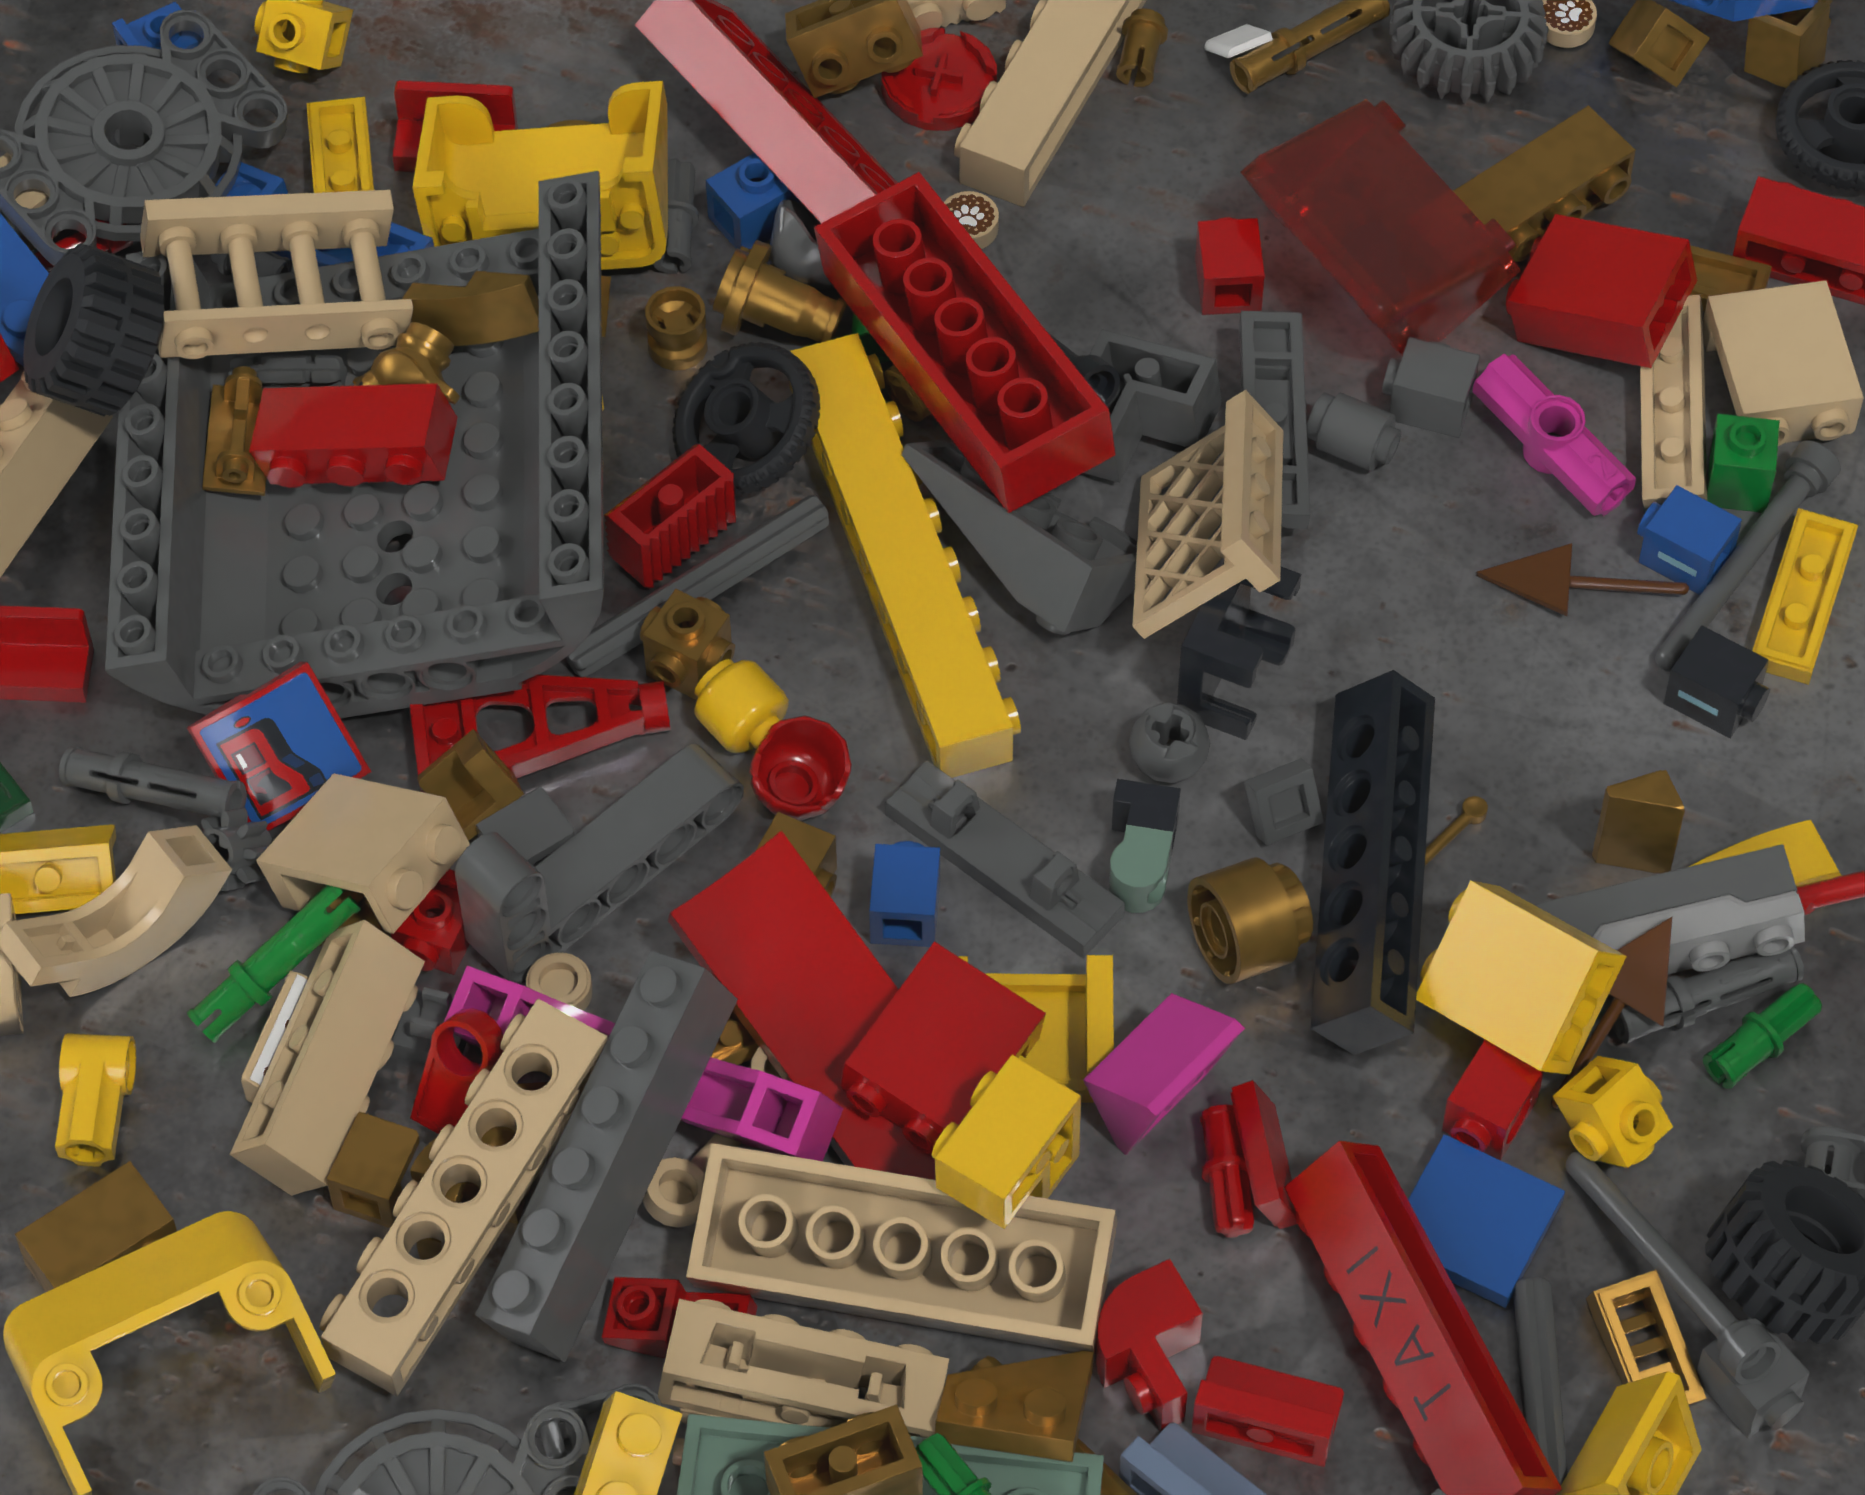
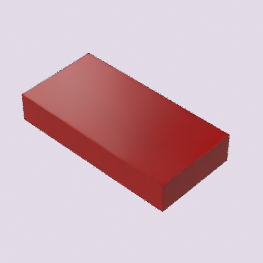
[1230,1080,1297,1230]

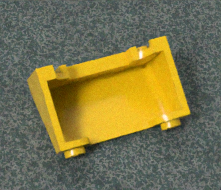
[412,81,668,270]

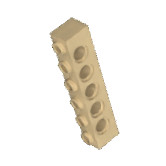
[320,999,608,1397]

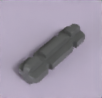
[228,355,348,388]

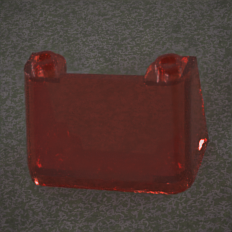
[1240,99,1521,357]

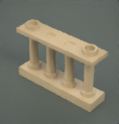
[140,190,413,359]

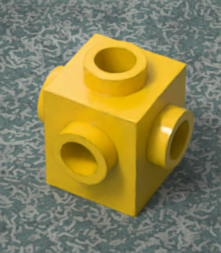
[254,0,353,73]
[1552,1056,1673,1168]

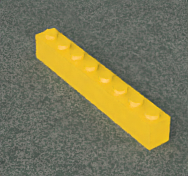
[789,333,1021,778]

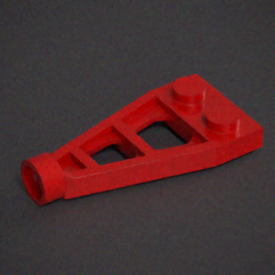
[410,675,671,793]

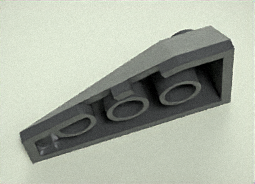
[902,440,1137,635]

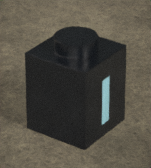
[1663,625,1770,738]

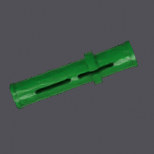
[187,885,361,1043]

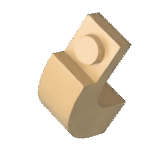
[0,825,232,997]

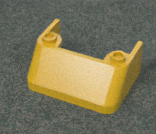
[3,1211,336,1495]

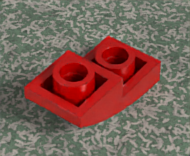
[601,1277,758,1358]

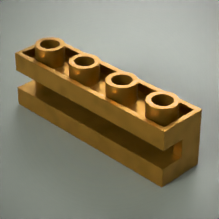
[1402,105,1636,303]

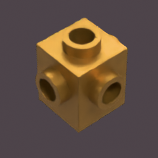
[640,589,735,700]

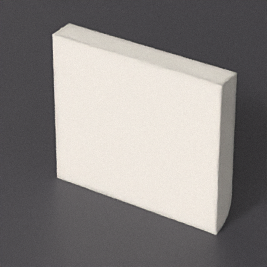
[1204,24,1273,58]

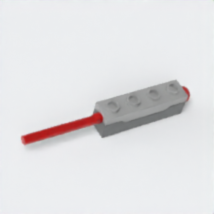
[1533,844,1865,974]

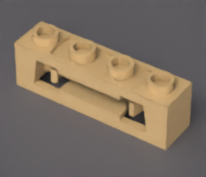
[658,1299,949,1438]

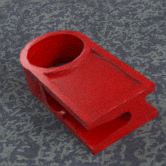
[410,1008,504,1134]

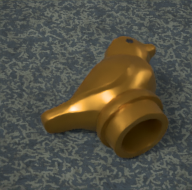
[353,322,460,404]

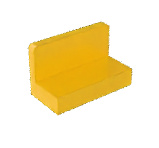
[0,824,116,914]

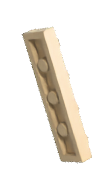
[1640,295,1707,512]

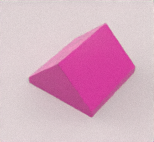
[1083,993,1245,1155]

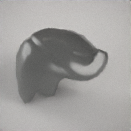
[769,200,834,290]

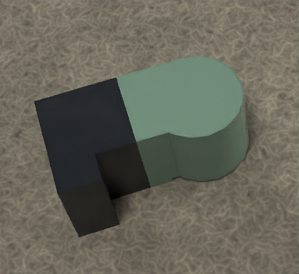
[1109,779,1181,913]

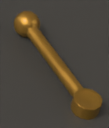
[1425,796,1488,866]

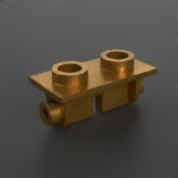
[202,366,266,496]

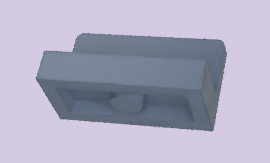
[1119,1423,1267,1495]

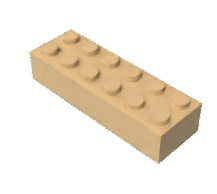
[686,1143,1118,1356]

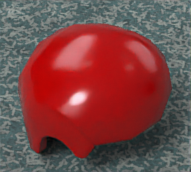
[749,715,852,821]

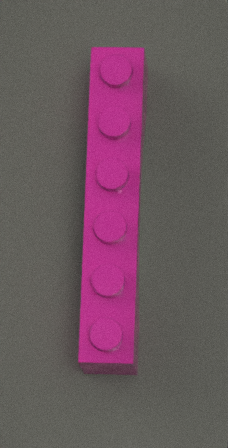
[444,966,844,1161]

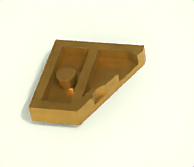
[935,1351,1094,1462]

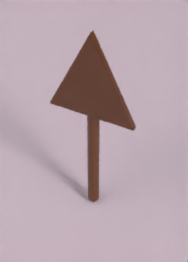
[1476,543,1689,616]
[1551,916,1673,1109]

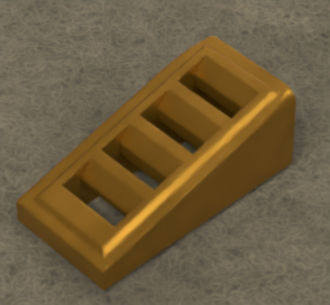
[1586,1270,1706,1405]

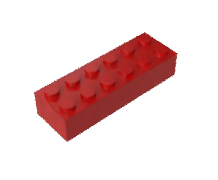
[814,172,1116,513]

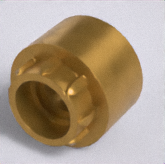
[1187,857,1313,984]

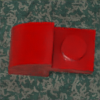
[1096,1258,1203,1432]

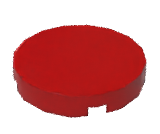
[881,28,997,131]

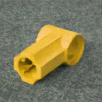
[55,1033,137,1167]

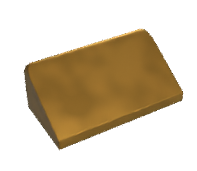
[1592,770,1685,873]

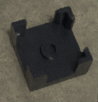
[1177,562,1301,740]

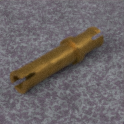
[1230,0,1390,94]

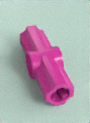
[1472,353,1636,517]

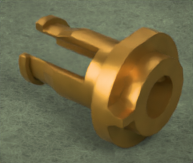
[713,240,847,343]

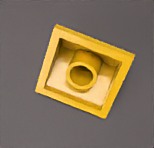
[1556,1371,1702,1495]

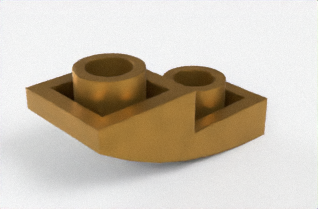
[402,271,539,346]

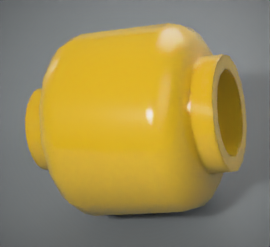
[694,659,789,753]

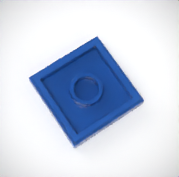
[1408,1134,1565,1308]

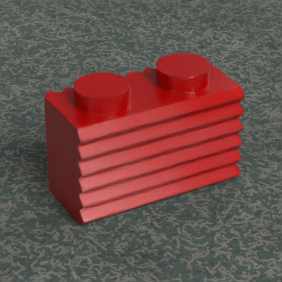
[603,444,736,588]

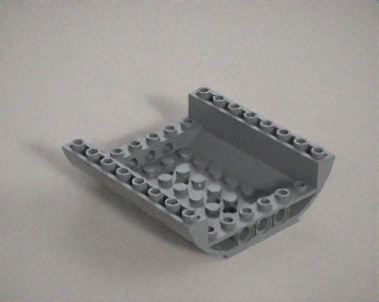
[105,171,604,718]

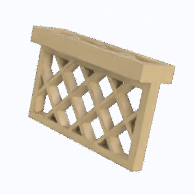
[1132,390,1283,639]

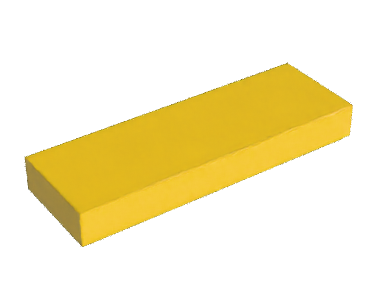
[306,97,375,193]
[1752,508,1858,685]

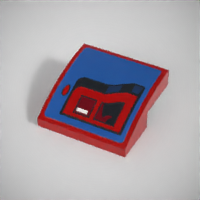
[186,662,371,831]

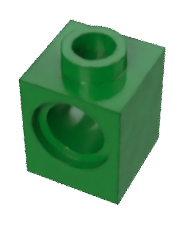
[1707,413,1780,513]

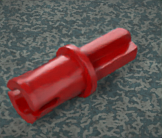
[1200,1104,1254,1238]

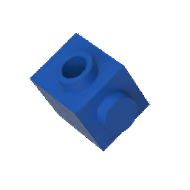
[706,153,800,249]

